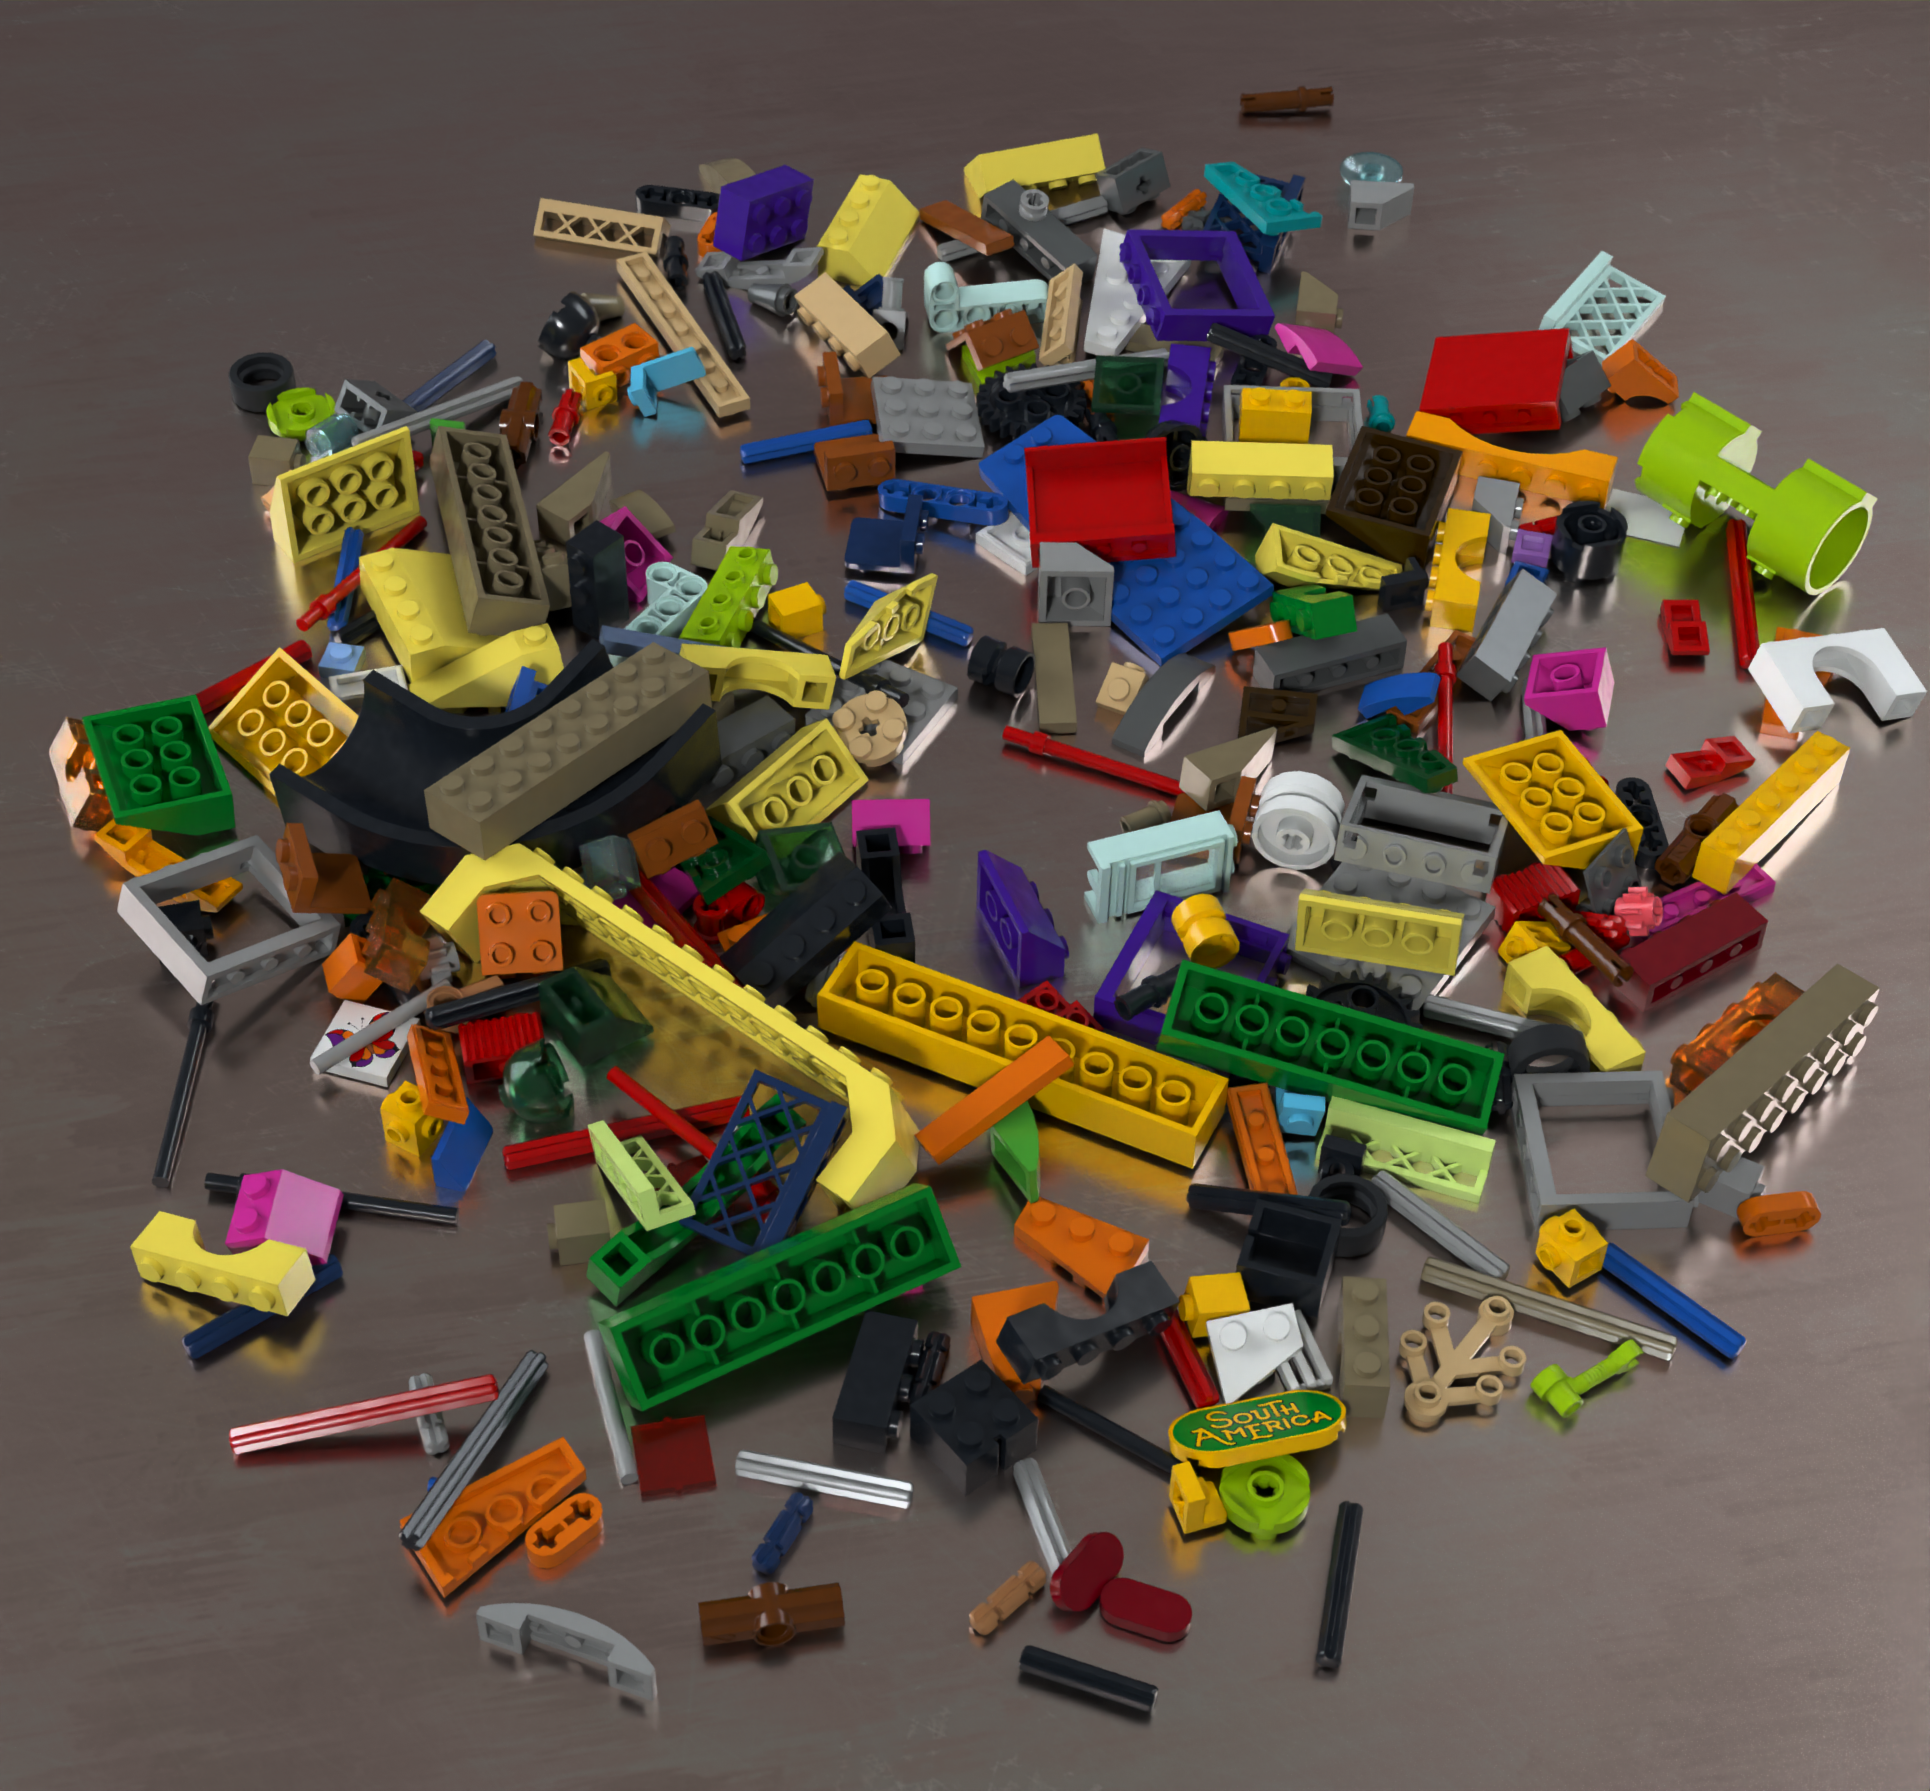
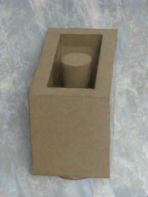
[1295,272,1343,334]

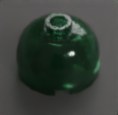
[498,1038,574,1124]

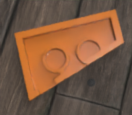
[1014,1197,1150,1305]

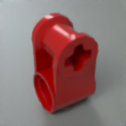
[693,881,765,945]

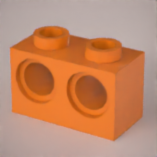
[580,323,659,389]

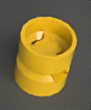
[1171,894,1240,969]

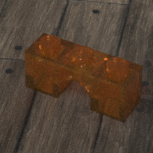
[48,717,114,832]
[362,878,432,993]

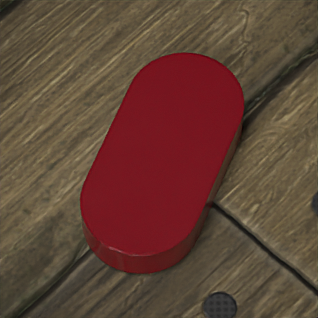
[1050,1532,1124,1612]
[1100,1578,1192,1642]

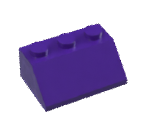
[976,850,1069,988]

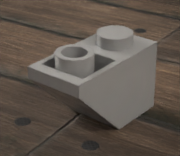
[1348,180,1414,230]
[1471,476,1524,554]

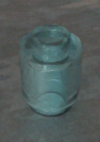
[305,413,358,459]

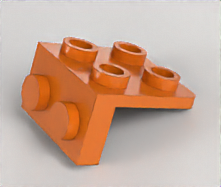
[477,890,565,979]

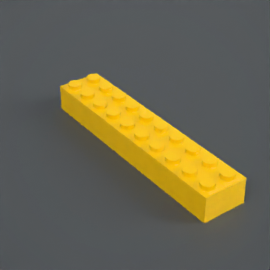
[817,941,1229,1169]

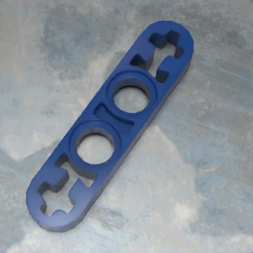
[878,479,1009,526]

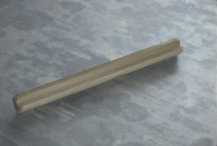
[1421,1257,1677,1361]

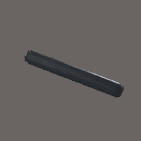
[425,958,612,1031]

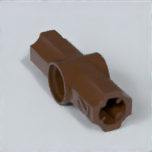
[500,382,542,469]
[1655,793,1739,886]
[698,1582,845,1646]

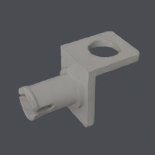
[872,277,909,350]

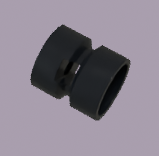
[967,635,1036,698]

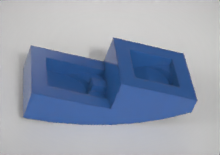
[1358,672,1441,719]

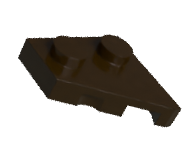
[1238,686,1318,743]

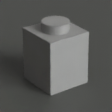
[1698,1157,1767,1219]

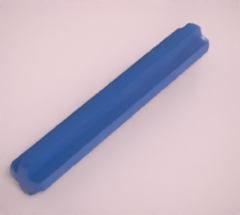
[740,419,873,464]
[327,527,364,631]
[844,580,974,647]
[1603,1242,1746,1358]

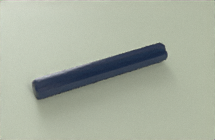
[402,340,497,412]
[182,1254,343,1359]

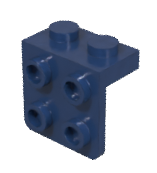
[844,494,929,574]

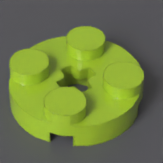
[266,388,337,441]
[1219,1454,1311,1540]

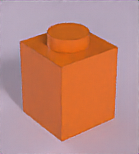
[322,933,390,1004]

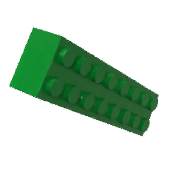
[1155,959,1505,1136]
[597,1183,961,1411]

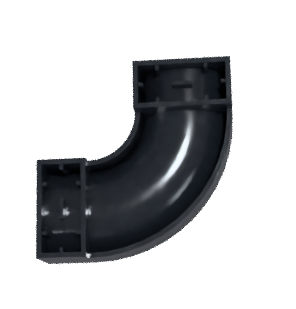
[269,639,722,885]

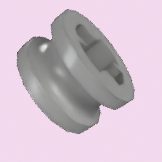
[1019,189,1049,221]

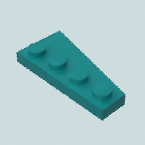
[1204,161,1323,236]

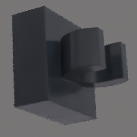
[1318,1134,1367,1181]

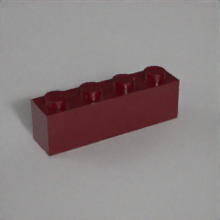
[1616,892,1769,1013]

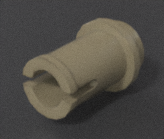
[1119,799,1171,833]

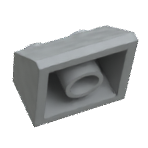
[1038,542,1114,626]

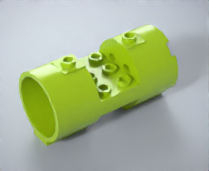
[1635,392,1878,595]

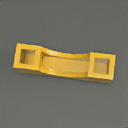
[1425,508,1491,633]

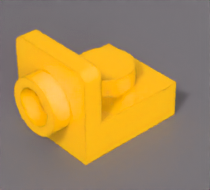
[568,358,617,410]
[1498,921,1571,964]
[1169,1461,1227,1534]

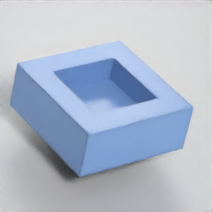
[318,642,366,678]

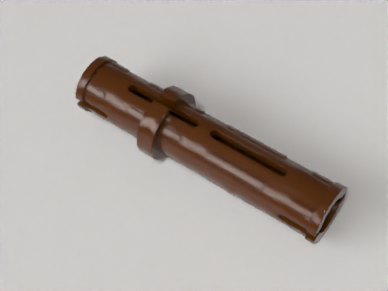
[1240,86,1334,114]
[1537,894,1634,987]

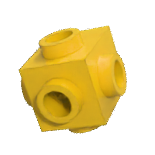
[380,1080,444,1157]
[1535,1209,1608,1288]

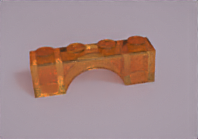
[1669,972,1804,1096]

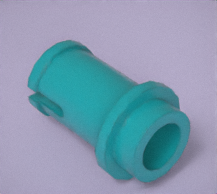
[1367,395,1395,433]

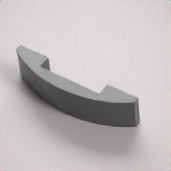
[1112,653,1216,757]

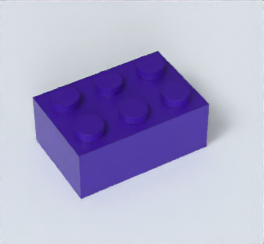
[713,165,814,261]

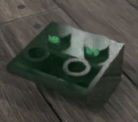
[538,966,654,1067]

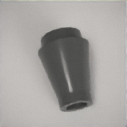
[748,283,798,316]

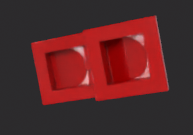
[1660,599,1710,655]
[1665,736,1756,790]

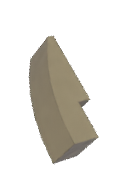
[699,158,756,194]
[691,490,763,570]

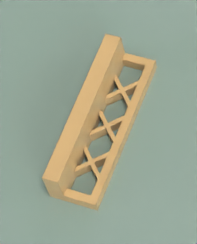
[533,198,671,257]
[1039,263,1083,366]

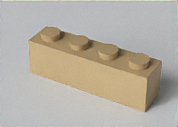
[794,272,901,379]

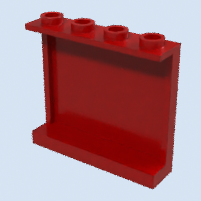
[1419,328,1574,434]
[1024,437,1176,568]

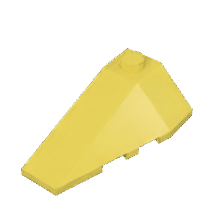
[1255,523,1403,591]
[839,573,938,680]
[408,623,564,714]

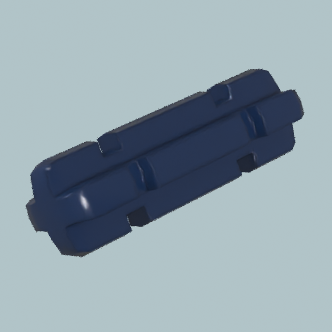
[752,1492,813,1575]

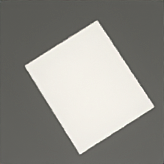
[1606,489,1685,547]

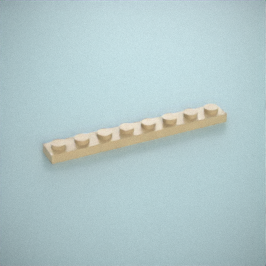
[616,252,750,418]

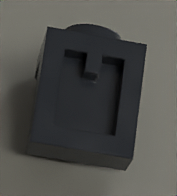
[1378,557,1429,613]

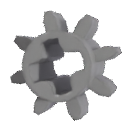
[413,936,460,986]

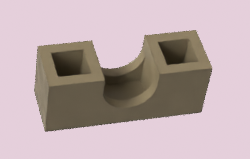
[1337,1276,1390,1419]

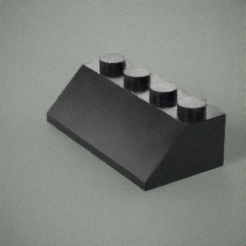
[720,851,892,1009]

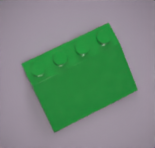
[82,694,236,836]

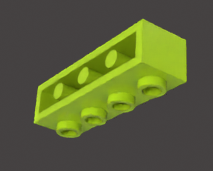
[679,546,778,648]

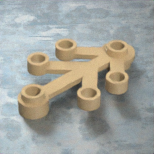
[1399,1296,1526,1422]

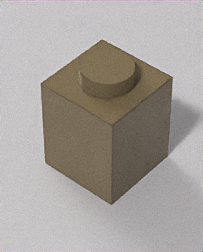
[248,435,306,486]
[547,1199,610,1266]

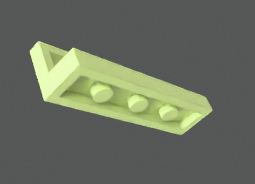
[1315,1096,1496,1204]
[587,1120,696,1231]

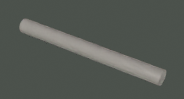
[310,979,453,1075]
[584,1330,638,1485]

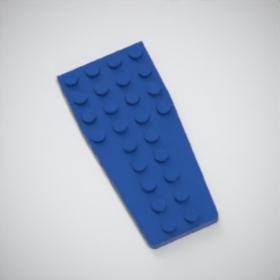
[979,415,1274,667]

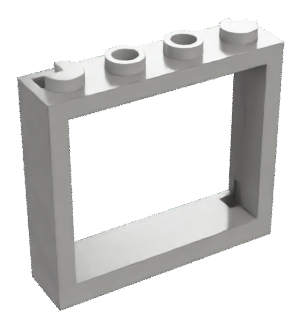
[1221,385,1363,493]
[1334,775,1510,894]
[117,835,341,1005]
[1510,1070,1699,1231]

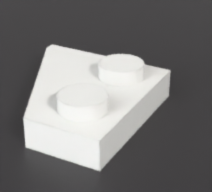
[1205,1303,1303,1404]

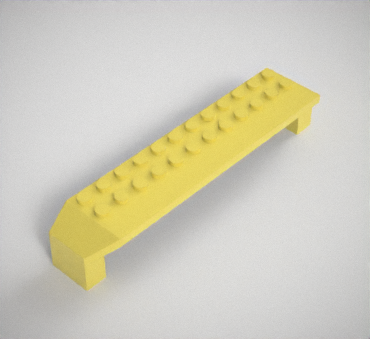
[419,843,919,1214]

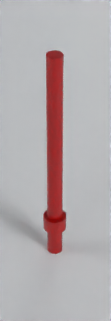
[296,516,427,632]
[1434,642,1457,794]
[1002,725,1185,796]
[606,1066,803,1215]

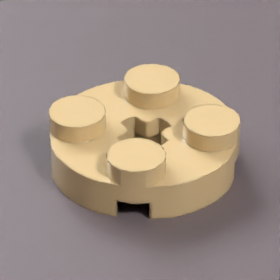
[832,691,909,767]

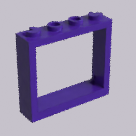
[1119,229,1275,341]
[1093,890,1292,1046]

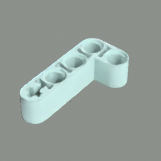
[924,262,1049,333]
[609,562,708,667]

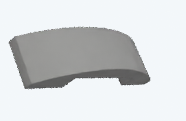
[695,247,824,290]
[476,1603,657,1701]

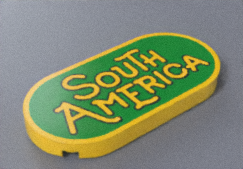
[1168,1390,1347,1468]

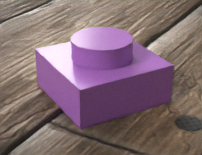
[1511,529,1553,569]

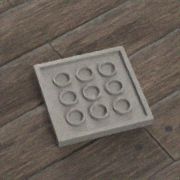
[1286,862,1496,1015]

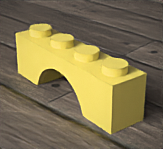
[679,643,836,710]
[1503,946,1646,1072]
[130,1211,316,1316]

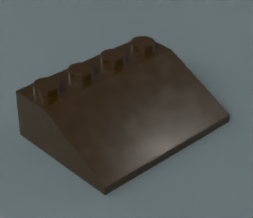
[1325,426,1463,568]

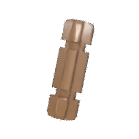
[969,1561,1047,1635]

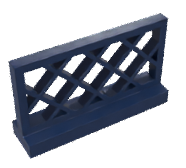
[1202,174,1306,274]
[679,1069,850,1256]

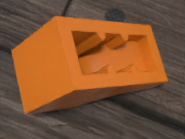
[1602,339,1679,404]

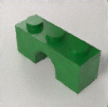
[1270,584,1357,640]

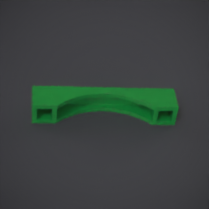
[586,1093,807,1307]

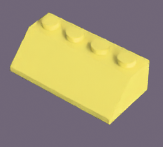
[964,134,1105,198]
[818,174,920,286]
[1187,441,1334,501]
[705,718,869,867]
[1295,889,1464,976]

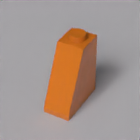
[971,1280,1059,1404]

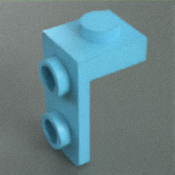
[627,347,706,417]
[1275,1087,1325,1136]

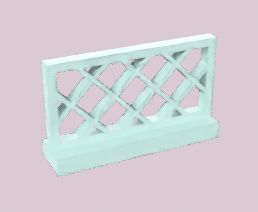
[1538,251,1666,366]

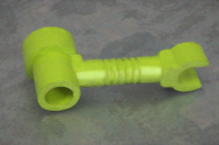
[1530,1339,1644,1418]

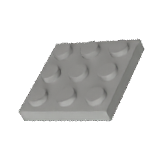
[870,376,985,458]
[805,659,958,765]

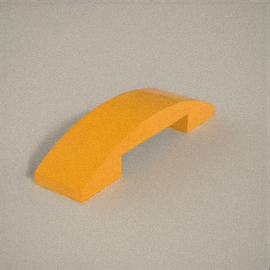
[94,818,243,913]

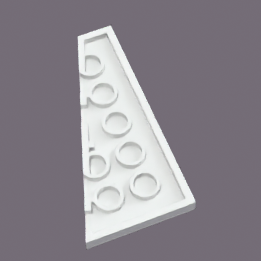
[1084,229,1191,357]

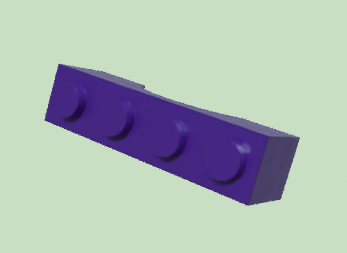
[1159,344,1216,437]

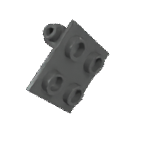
[1575,828,1642,916]

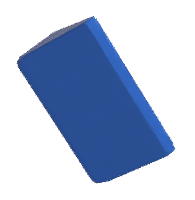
[431,1097,493,1192]

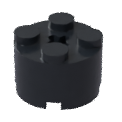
[1550,501,1628,582]

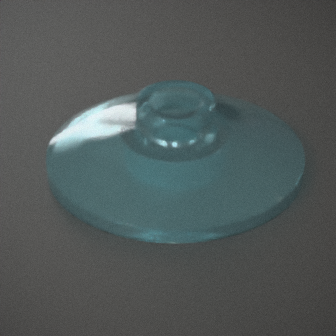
[1340,152,1403,185]

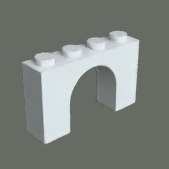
[1748,628,1927,733]

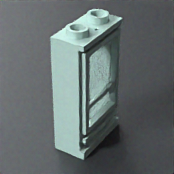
[1084,810,1238,924]

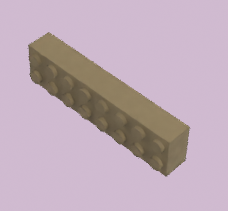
[429,426,550,636]
[424,642,712,860]
[1645,963,1880,1203]

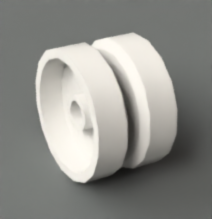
[1251,771,1345,870]

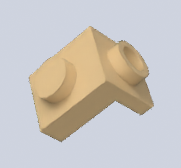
[1096,662,1149,715]

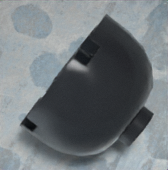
[538,291,601,360]
[1144,420,1208,492]

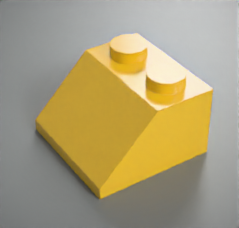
[1239,387,1312,444]

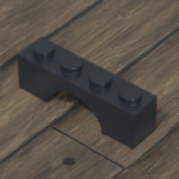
[856,827,915,963]
[996,1261,1180,1384]

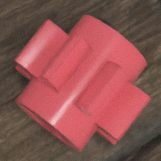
[1614,887,1663,936]

